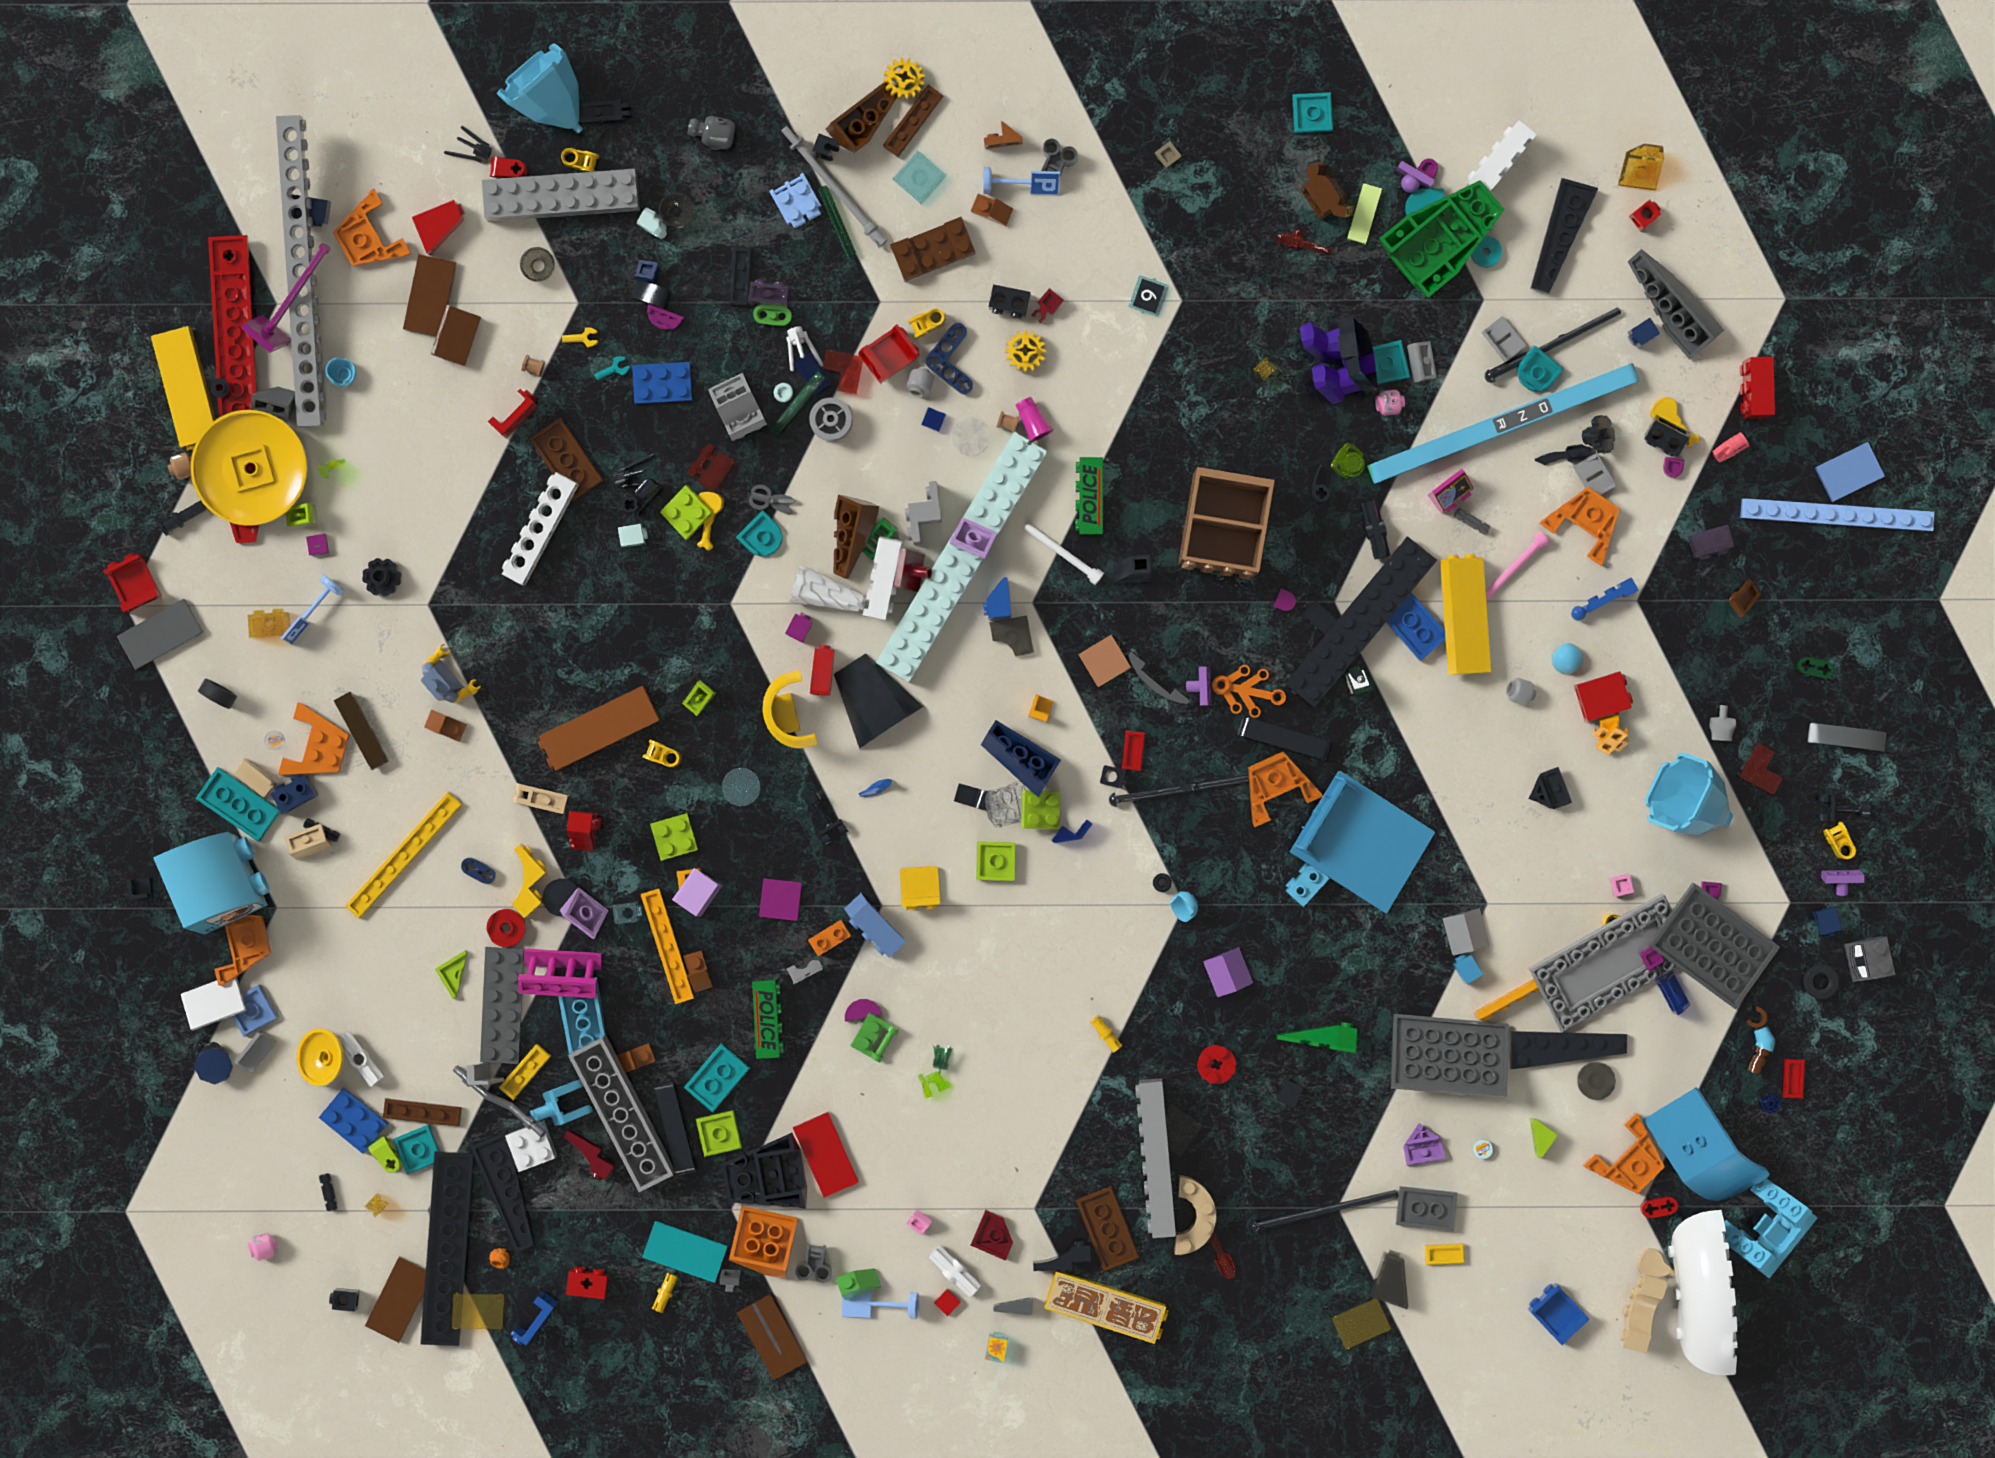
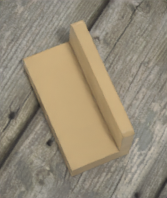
[234,759,277,798]
[284,824,332,860]

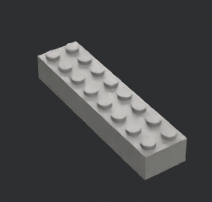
[482,169,640,222]
[568,1035,675,1192]
[1136,1078,1176,1238]

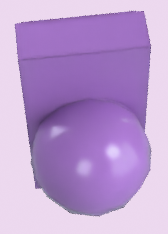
[1396,161,1434,193]

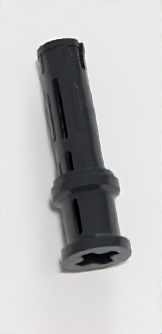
[157,500,208,536]

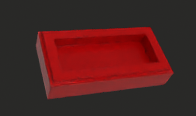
[1122,731,1145,771]
[1783,1059,1805,1099]

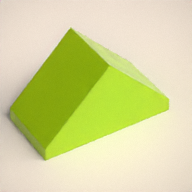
[286,503,317,527]
[682,680,716,716]
[1529,1118,1558,1158]

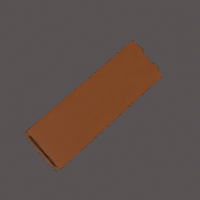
[538,686,661,771]

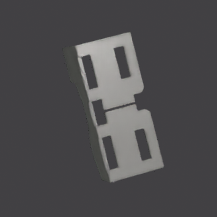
[787,960,823,984]

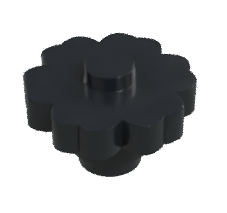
[1582,415,1615,454]
[362,558,402,596]

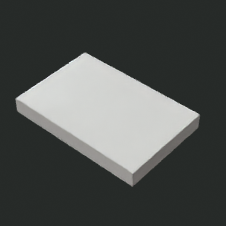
[181,977,247,1031]

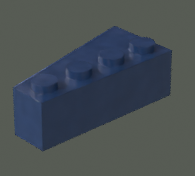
[981,720,1061,797]

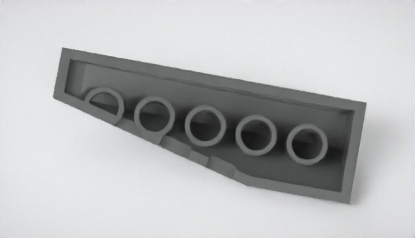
[1628,249,1725,360]

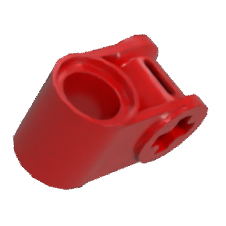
[489,157,528,179]

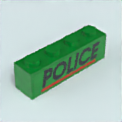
[1075,457,1103,535]
[752,980,784,1059]

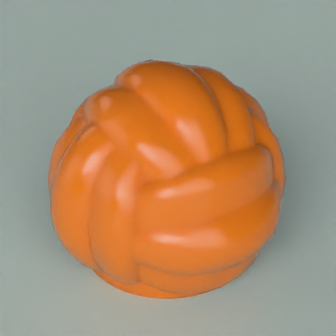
[489,1248,510,1269]

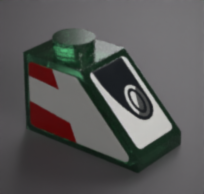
[1344,666,1373,696]

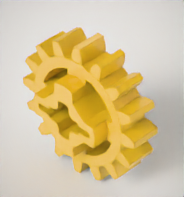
[883,57,925,100]
[1005,330,1046,372]

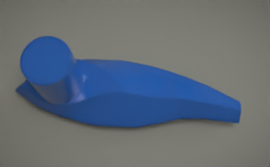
[858,779,892,797]

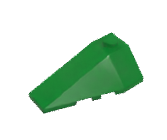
[1276,1022,1357,1053]

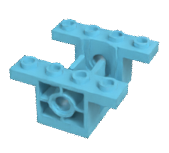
[1724,1178,1817,1278]

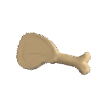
[1637,1248,1676,1278]

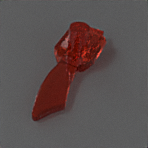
[1276,229,1332,253]
[1208,1232,1236,1280]

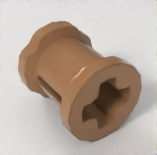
[521,355,545,377]
[996,411,1020,433]

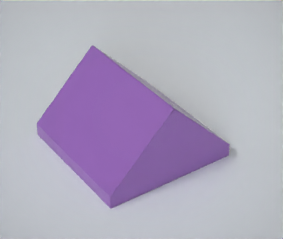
[1203,947,1253,997]

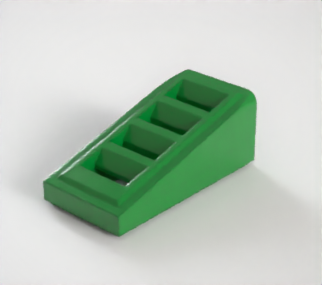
[862,517,898,560]

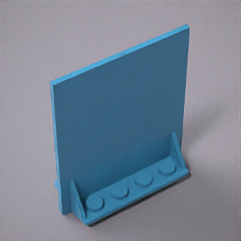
[1290,771,1435,914]

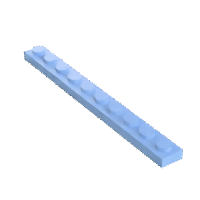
[1740,498,1934,531]

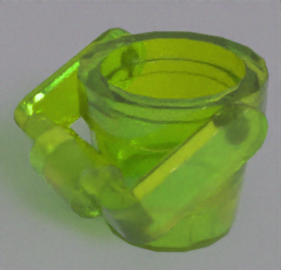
[1331,443,1365,479]

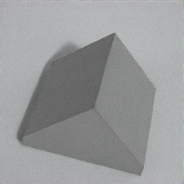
[1442,908,1490,955]

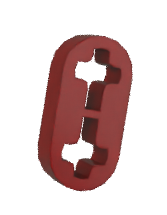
[1640,1196,1678,1218]

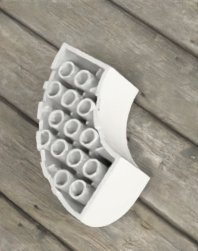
[1668,1210,1737,1375]

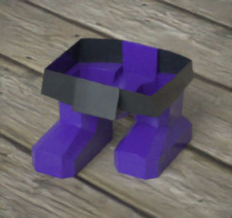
[1300,317,1378,404]

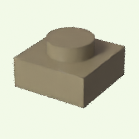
[1154,141,1181,169]

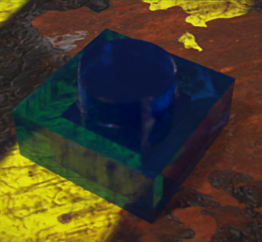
[921,407,946,432]

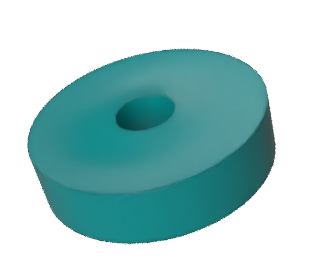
[1471,236,1502,268]

